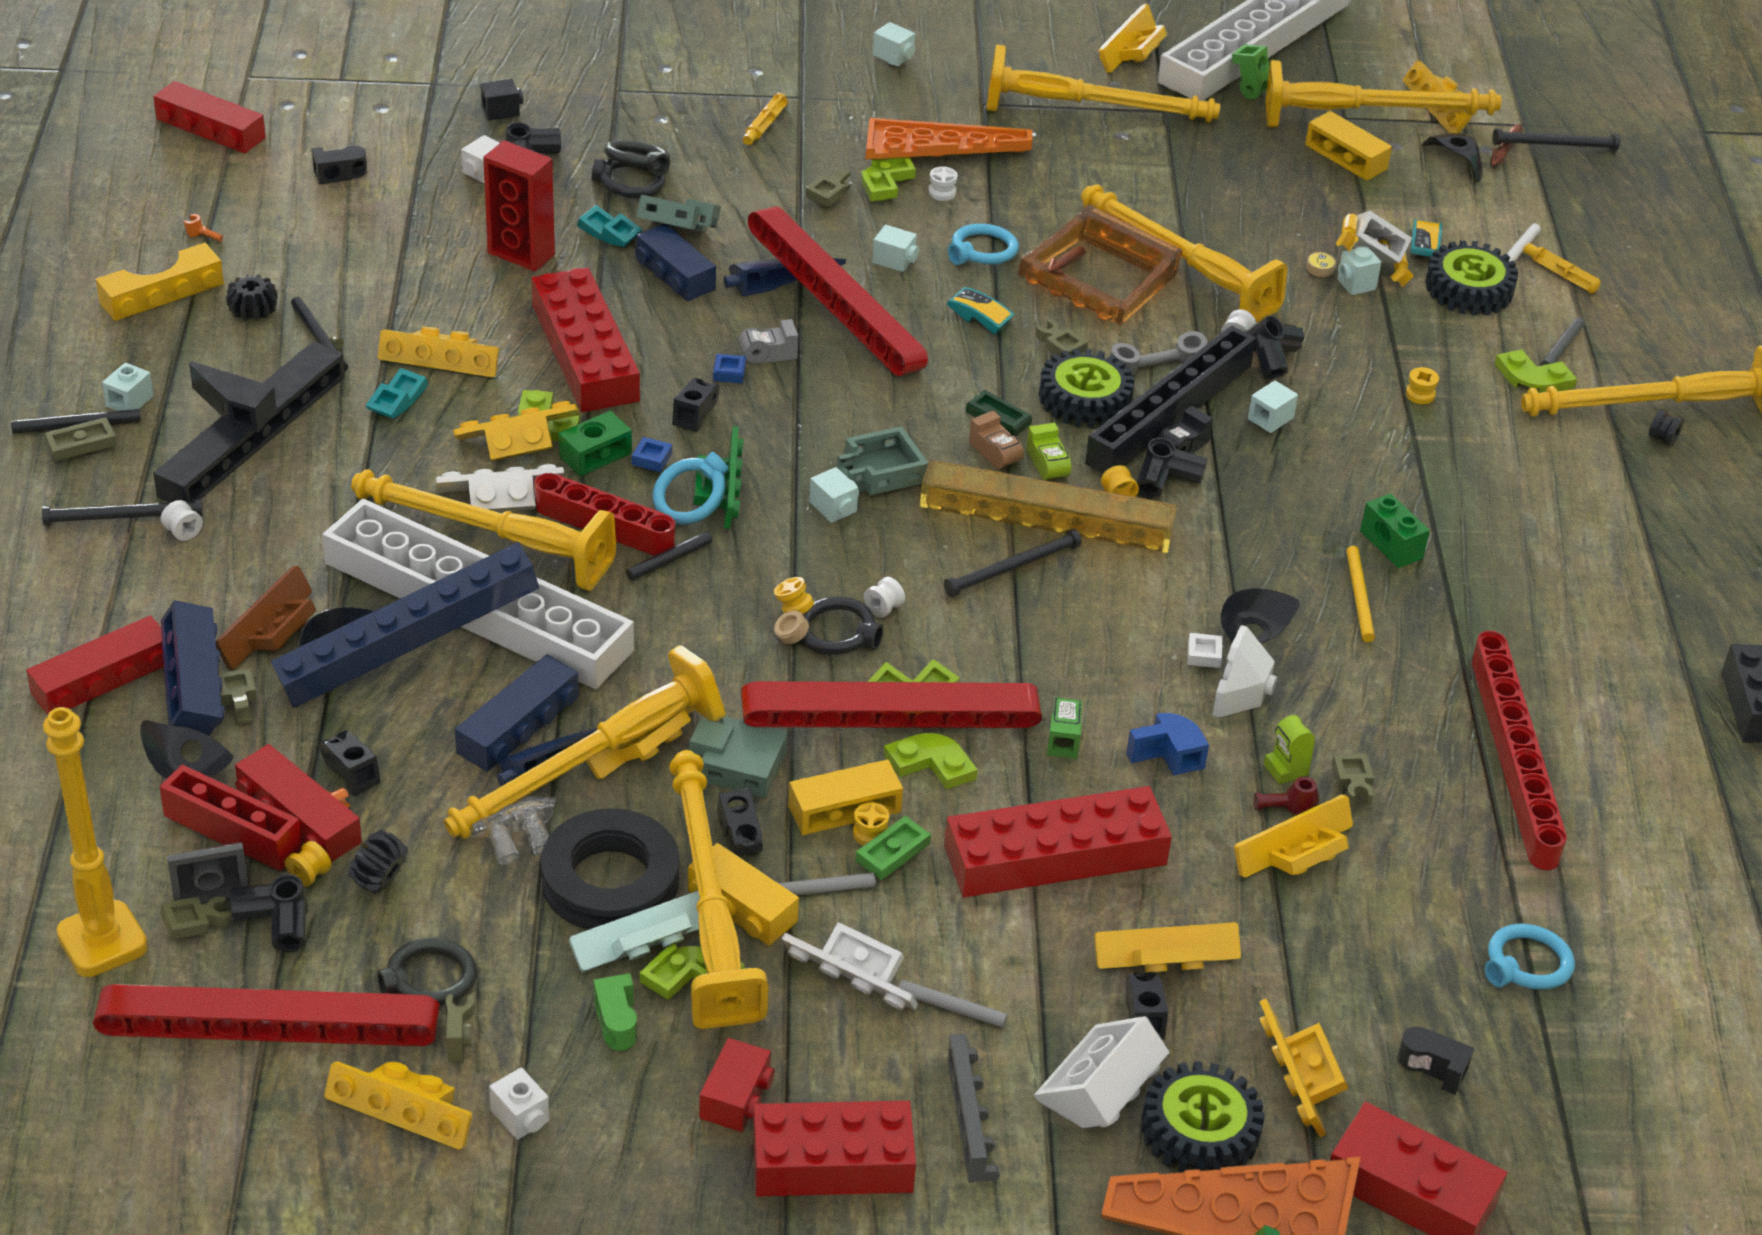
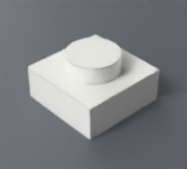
[1187,633,1222,668]

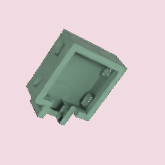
[637,194,721,232]
[836,426,929,495]
[689,716,788,798]

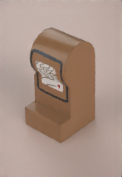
[969,411,1024,469]

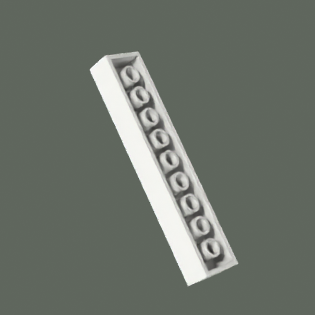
[1158,0,1351,101]
[322,499,634,690]

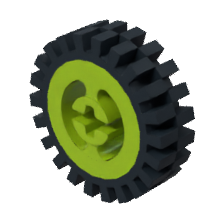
[1425,240,1518,316]
[1039,349,1135,428]
[1141,1061,1265,1173]

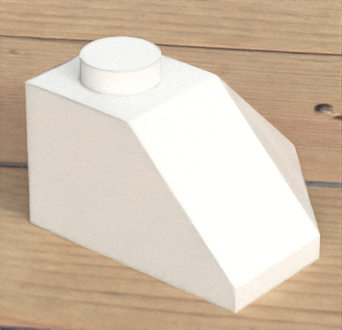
[1212,625,1277,718]

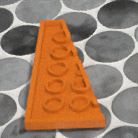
[865,118,1032,159]
[1101,1157,1360,1235]

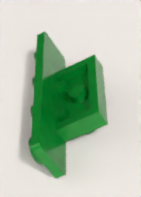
[693,426,744,529]

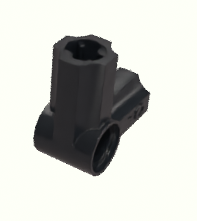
[506,122,561,153]
[1246,315,1305,380]
[1137,438,1208,500]
[230,874,308,953]

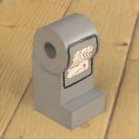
[739,319,798,363]

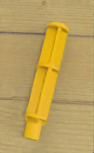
[742,93,788,145]
[1523,243,1601,294]

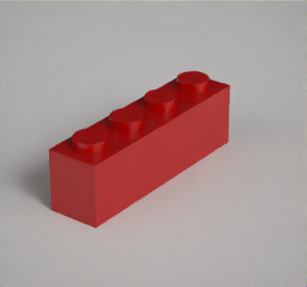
[153,81,266,154]
[26,615,164,715]
[235,744,362,862]
[159,765,302,871]

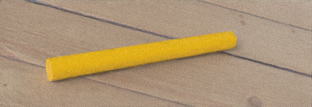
[1346,546,1375,642]

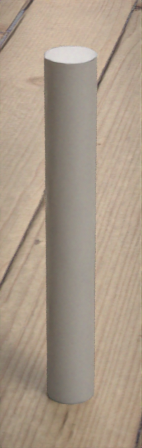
[778,872,876,896]
[899,980,1008,1028]

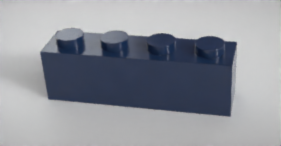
[161,600,225,736]
[455,654,579,772]

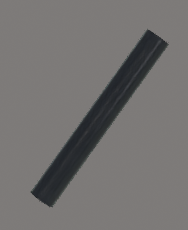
[626,531,712,581]

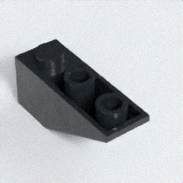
[189,361,277,433]

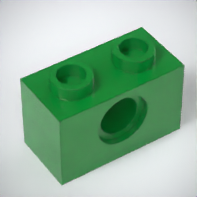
[558,410,632,476]
[1360,493,1430,568]

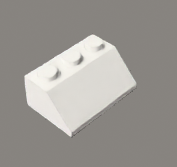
[1034,1016,1170,1128]

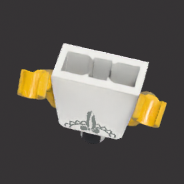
[1336,211,1413,288]

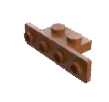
[216,566,317,669]

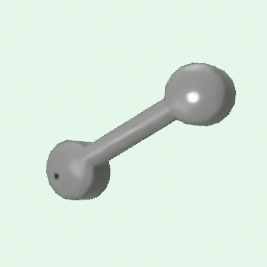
[1111,331,1207,376]

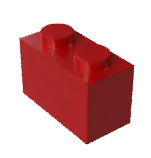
[699,1038,775,1132]

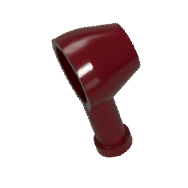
[1253,777,1319,815]

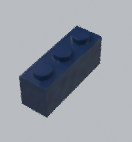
[635,224,716,302]

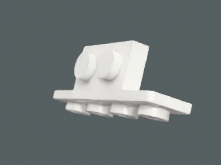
[436,464,564,512]
[781,922,918,1011]

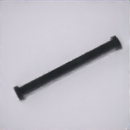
[1492,129,1620,151]
[42,498,203,526]
[944,529,1082,597]

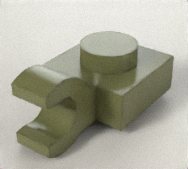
[806,168,851,208]
[218,668,257,725]
[445,994,475,1062]

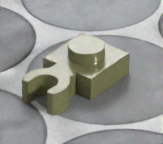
[1035,319,1088,357]
[1331,753,1374,806]
[160,897,232,940]

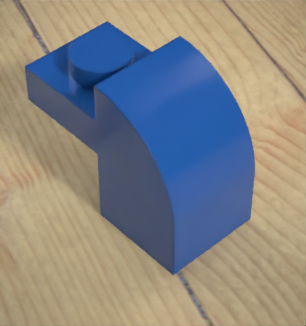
[1126,713,1209,776]

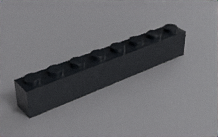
[1085,325,1256,474]
[153,341,345,503]

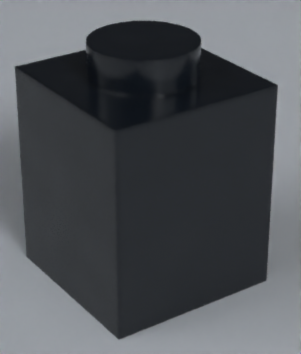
[480,78,523,121]

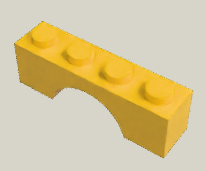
[96,242,224,321]

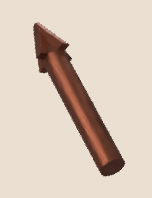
[1491,124,1523,166]
[1048,246,1085,275]

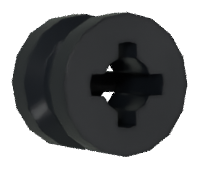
[1648,409,1685,446]

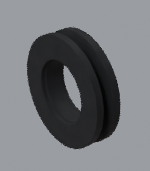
[541,808,679,930]

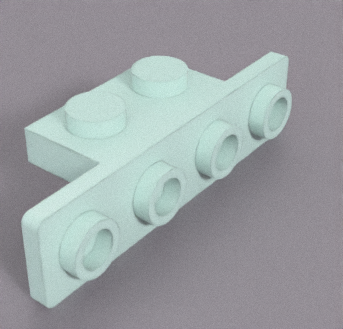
[569,891,700,972]

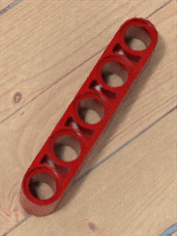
[534,473,675,556]

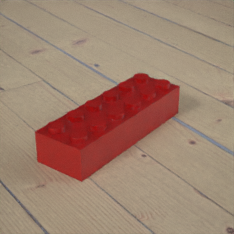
[531,267,640,413]
[944,786,1172,898]

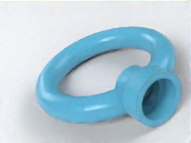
[948,224,1019,265]
[652,452,729,525]
[1485,924,1575,990]

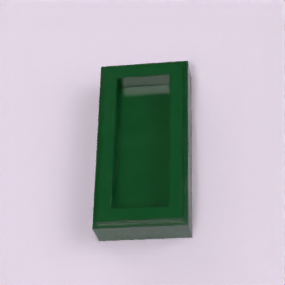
[965,390,1033,437]

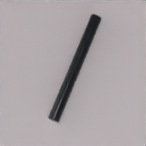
[291,297,348,372]
[11,409,141,433]

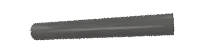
[1540,317,1585,366]

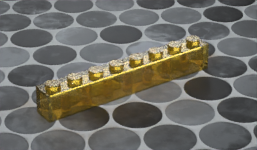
[920,459,1177,553]

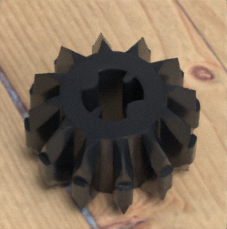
[226,274,278,321]
[348,829,408,894]

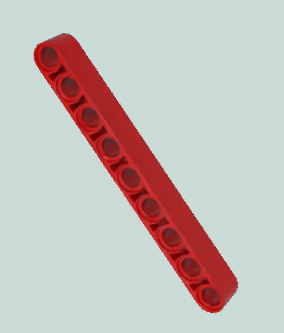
[747,206,928,376]
[1472,630,1567,871]
[740,681,1042,728]
[93,984,440,1046]

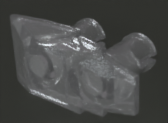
[471,797,556,865]

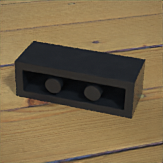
[1721,644,1762,743]

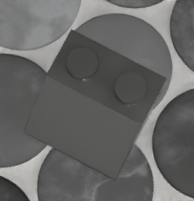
[166,842,248,904]

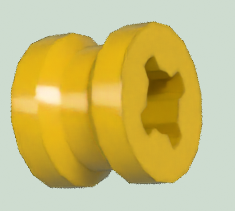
[1406,367,1439,405]
[1101,465,1139,505]
[774,577,814,614]
[853,802,889,846]
[285,841,332,887]

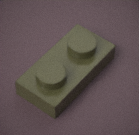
[44,417,117,461]

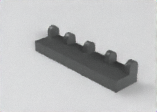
[947,1034,1000,1182]

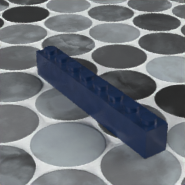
[271,542,539,708]

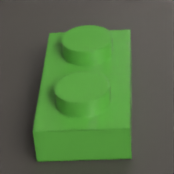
[855,816,931,880]

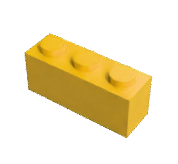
[1305,111,1392,181]
[788,759,903,835]
[688,843,799,946]

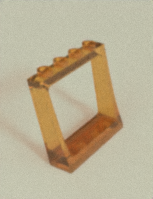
[1018,205,1183,325]

